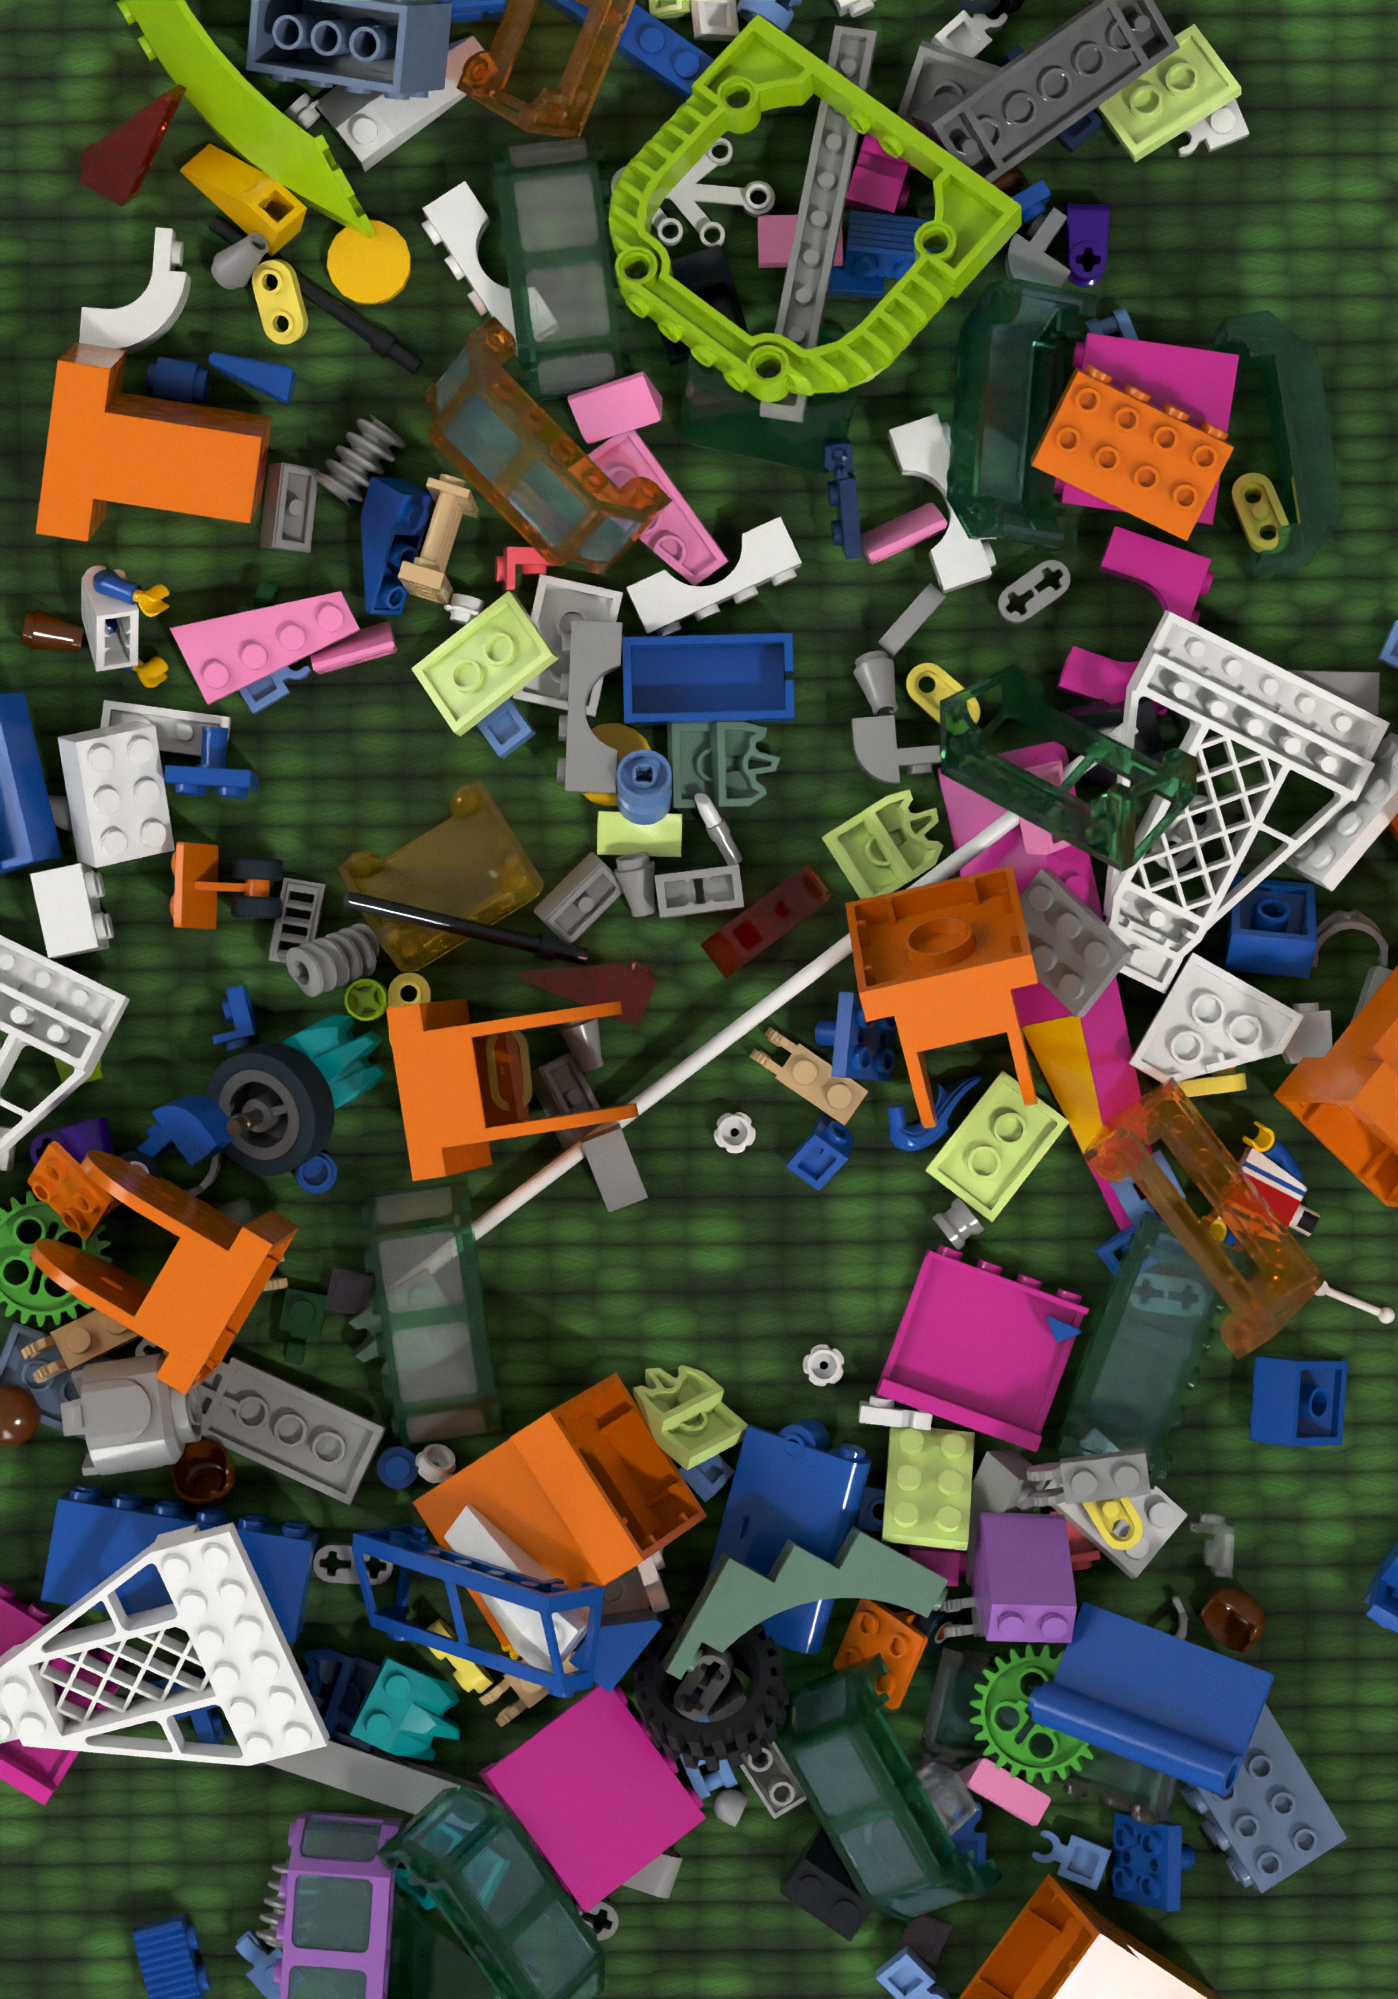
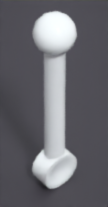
[1311,1279,1395,1324]

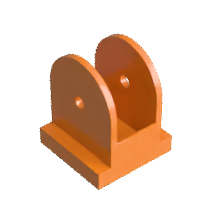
[845,865,1038,1129]
[386,998,639,1181]
[30,1150,300,1395]

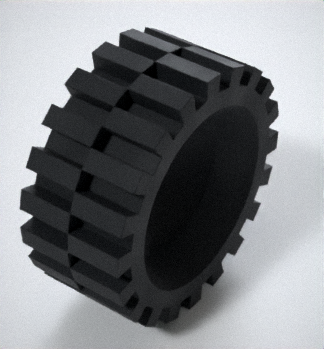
[633,1613,789,1771]

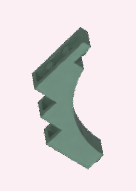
[660,1526,948,1680]

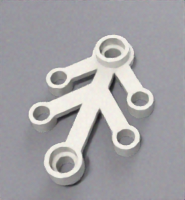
[611,138,775,248]

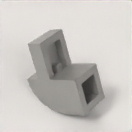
[1005,208,1071,312]
[851,715,941,785]

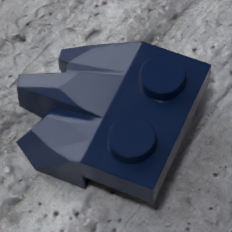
[301,1647,381,1753]

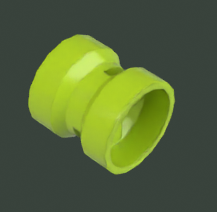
[345,979,388,1021]

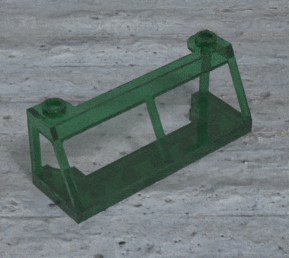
[940,664,1197,872]

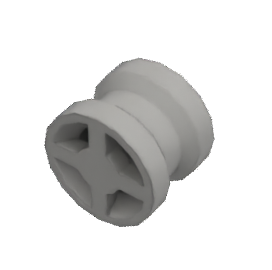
[932,1197,984,1250]

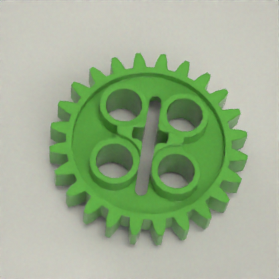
[0,1191,114,1327]
[970,1642,1097,1784]

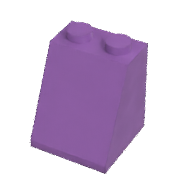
[970,1512,1077,1643]

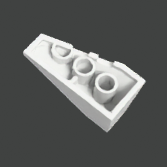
[316,36,499,172]
[444,1504,590,1673]

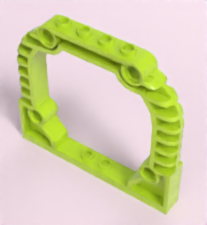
[609,14,1022,403]

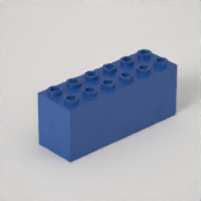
[41,1485,319,1643]

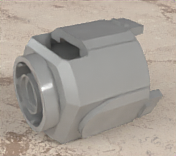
[60,1353,203,1476]

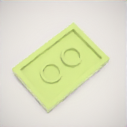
[1096,24,1242,162]
[411,591,559,737]
[925,1070,1069,1222]
[881,1426,975,1551]

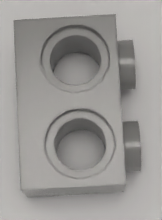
[654,864,744,919]

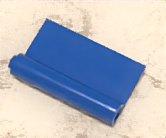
[706,1424,872,1654]
[1028,1602,1275,1797]

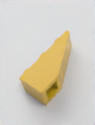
[180,143,307,256]

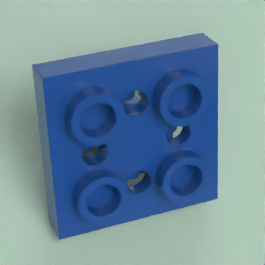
[164,727,259,799]
[815,992,897,1082]
[1112,1811,1195,1912]

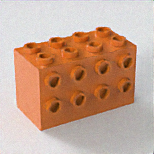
[1030,364,1234,541]

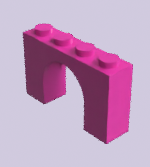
[1056,526,1214,716]

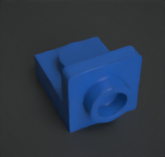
[212,985,259,1051]
[785,1114,855,1191]

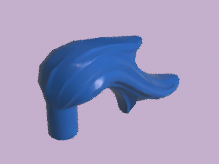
[887,1074,985,1152]

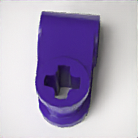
[1064,203,1110,288]
[30,1117,115,1165]

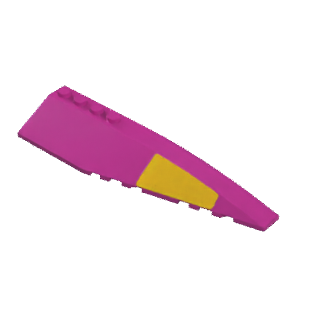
[937,739,1169,1244]

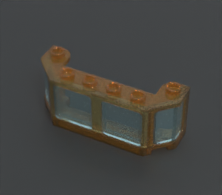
[425,316,673,575]

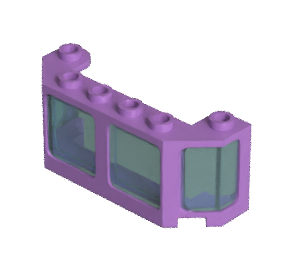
[274,1810,404,1999]

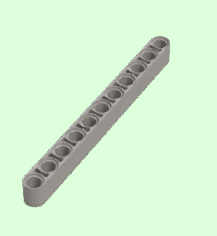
[235,1738,683,1898]

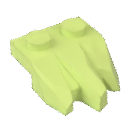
[822,789,944,899]
[633,1365,748,1470]

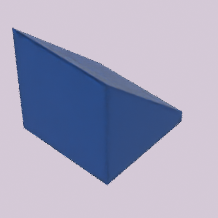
[1044,1313,1081,1343]

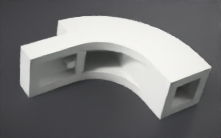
[79,227,191,355]

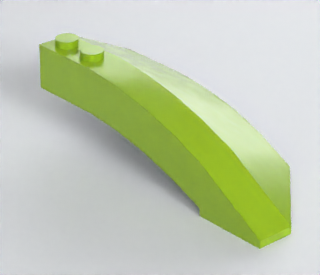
[117,0,376,239]

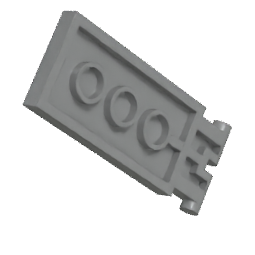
[197,1356,387,1505]

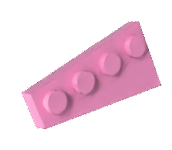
[563,429,730,586]
[170,591,360,705]

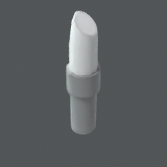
[694,793,743,866]

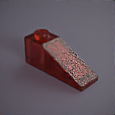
[78,84,187,207]
[701,864,833,978]
[520,959,658,1027]

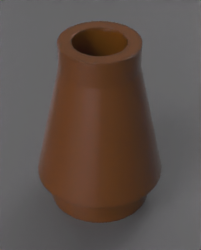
[20,609,84,652]

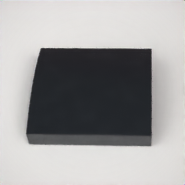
[1063,696,1169,787]

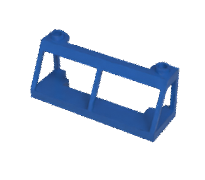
[352,1523,605,1697]

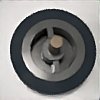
[206,1043,335,1176]

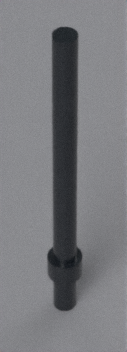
[209,215,423,375]
[344,891,588,965]

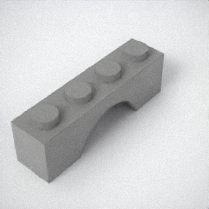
[557,620,623,795]

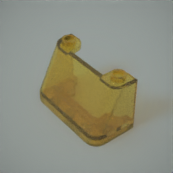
[336,779,544,973]

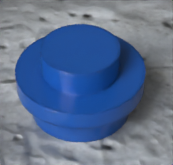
[295,1152,338,1193]
[377,1446,419,1489]

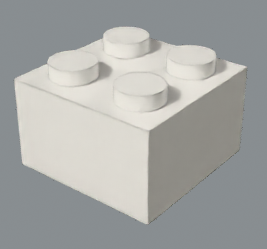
[30,863,114,959]

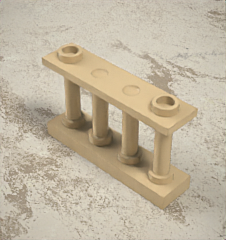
[398,474,479,605]

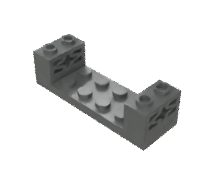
[910,0,1180,183]

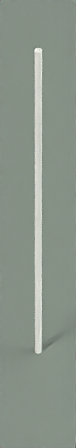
[389,723,1139,1290]

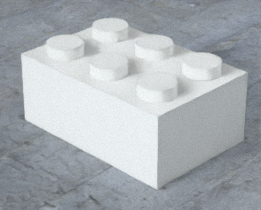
[57,721,175,868]

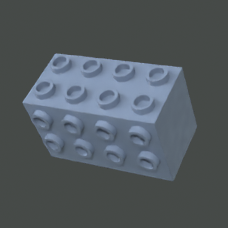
[246,0,453,100]
[1179,1703,1347,1893]

